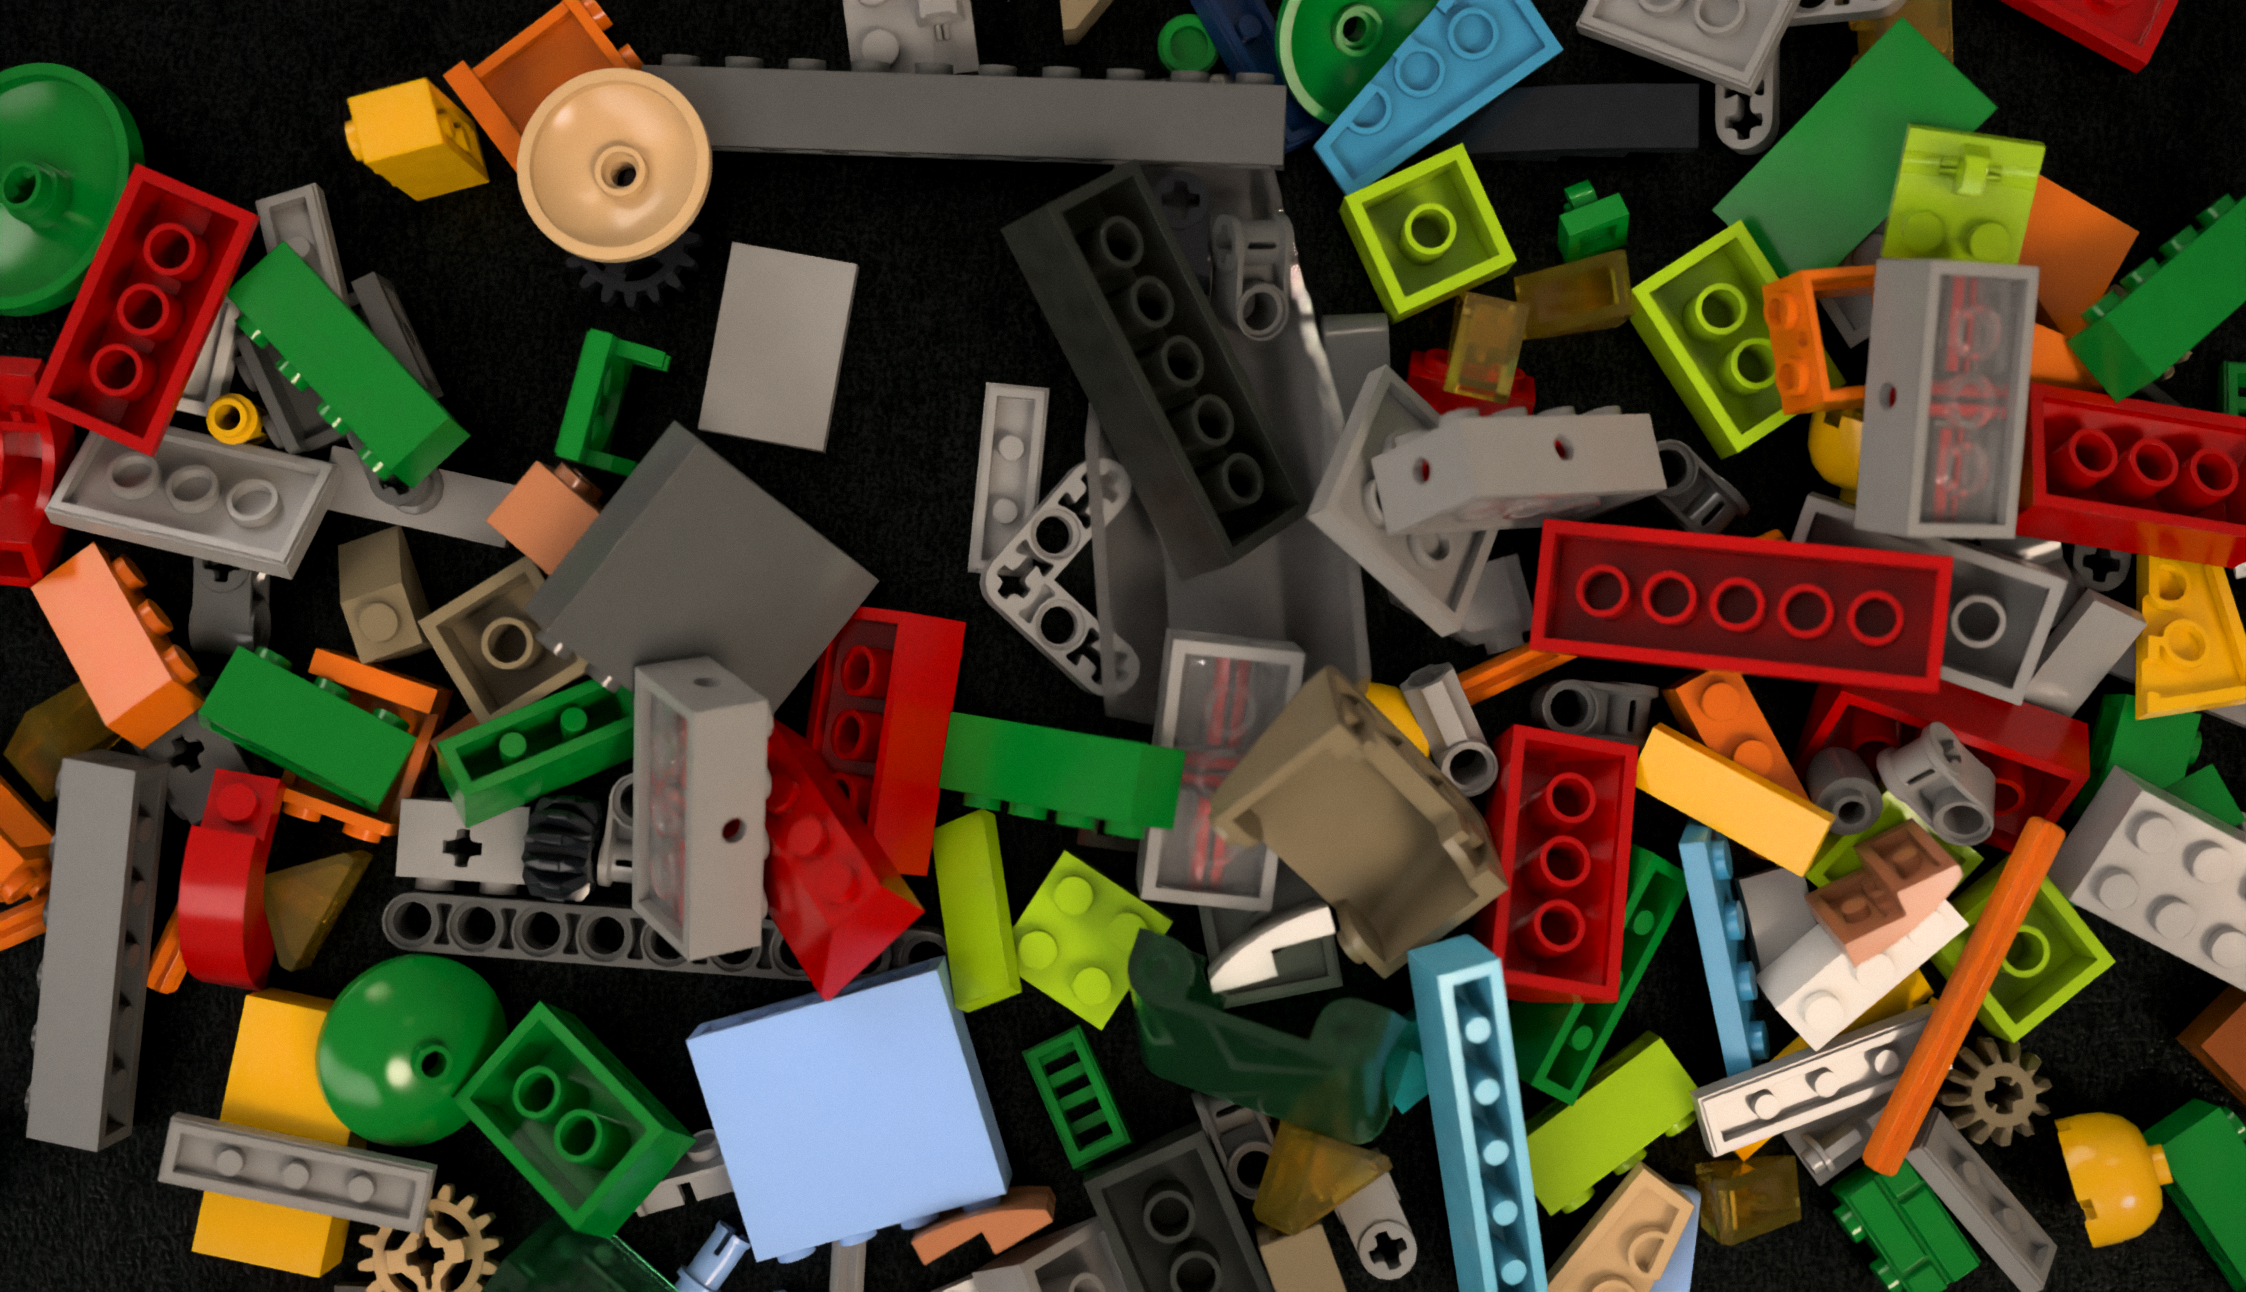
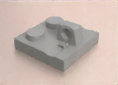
[843,0,979,75]

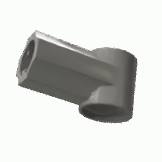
[1399,662,1499,797]

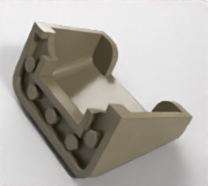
[1208,664,1509,979]

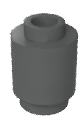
[1804,747,1883,835]

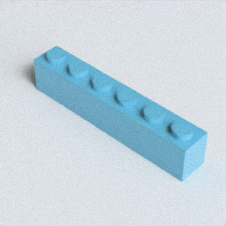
[1407,934,1548,1292]

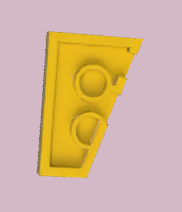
[2135,554,2246,721]

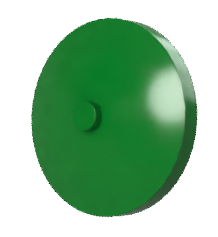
[0,63,145,317]

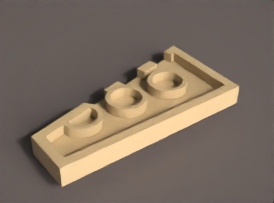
[1546,1160,1695,1292]

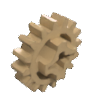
[358,1183,504,1292]

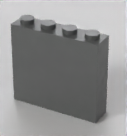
[524,420,880,715]

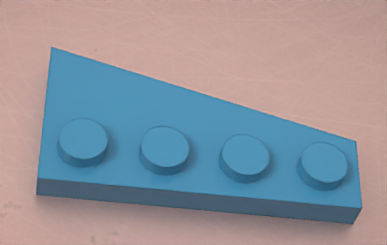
[1313,0,1564,196]
[1678,817,1770,1077]

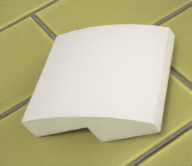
[1207,898,1336,994]

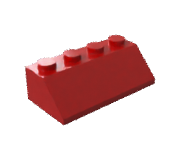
[30,163,261,457]
[2015,382,2246,569]
[806,606,966,876]
[1791,679,2090,853]
[763,717,925,1001]
[1473,724,1639,1003]

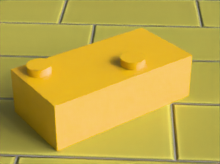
[192,987,367,1278]

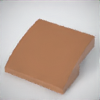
[1803,818,1963,967]
[911,1186,1056,1265]

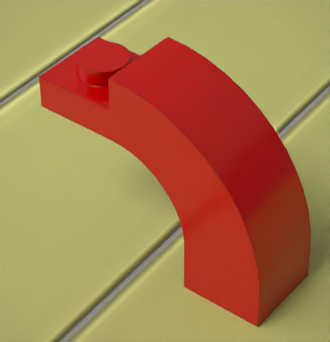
[0,356,76,587]
[178,768,287,991]

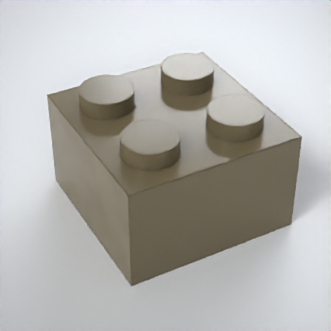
[418,556,592,725]

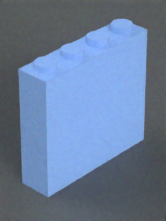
[686,955,1013,1263]

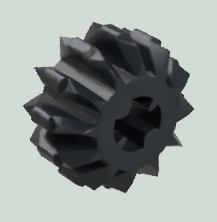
[521,793,607,903]

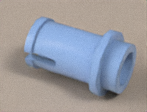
[675,1220,751,1292]

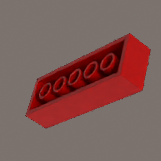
[1529,519,1954,695]

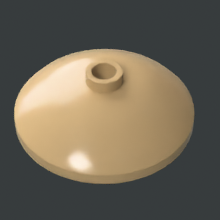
[517,68,712,263]

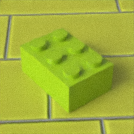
[1618,219,1847,460]

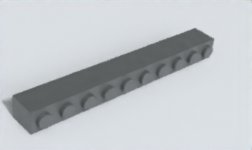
[641,54,1287,171]

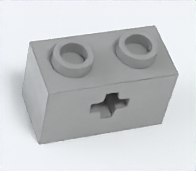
[395,797,535,895]

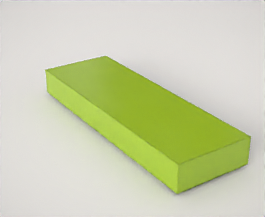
[933,809,1022,1013]

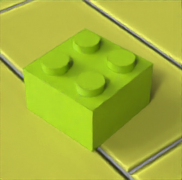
[1338,143,1517,325]
[1012,846,1173,1031]
[1929,855,2116,1043]

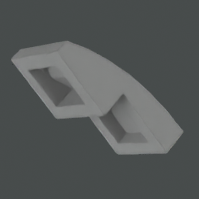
[1733,865,1817,1000]

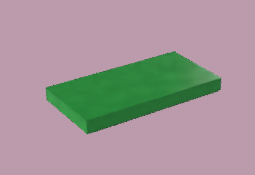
[1712,16,1998,278]

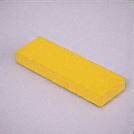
[1635,722,1836,877]

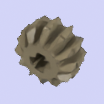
[1936,1035,2053,1147]

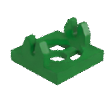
[555,328,672,478]

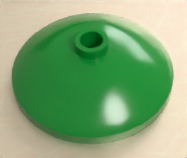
[1275,0,1440,126]
[315,953,508,1147]

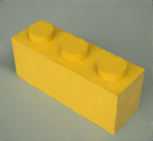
[345,78,490,201]

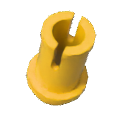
[206,393,269,445]

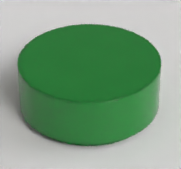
[1157,14,1220,76]

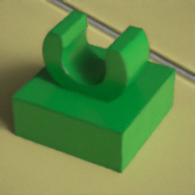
[1558,180,1629,267]

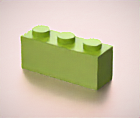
[1524,1030,1698,1216]

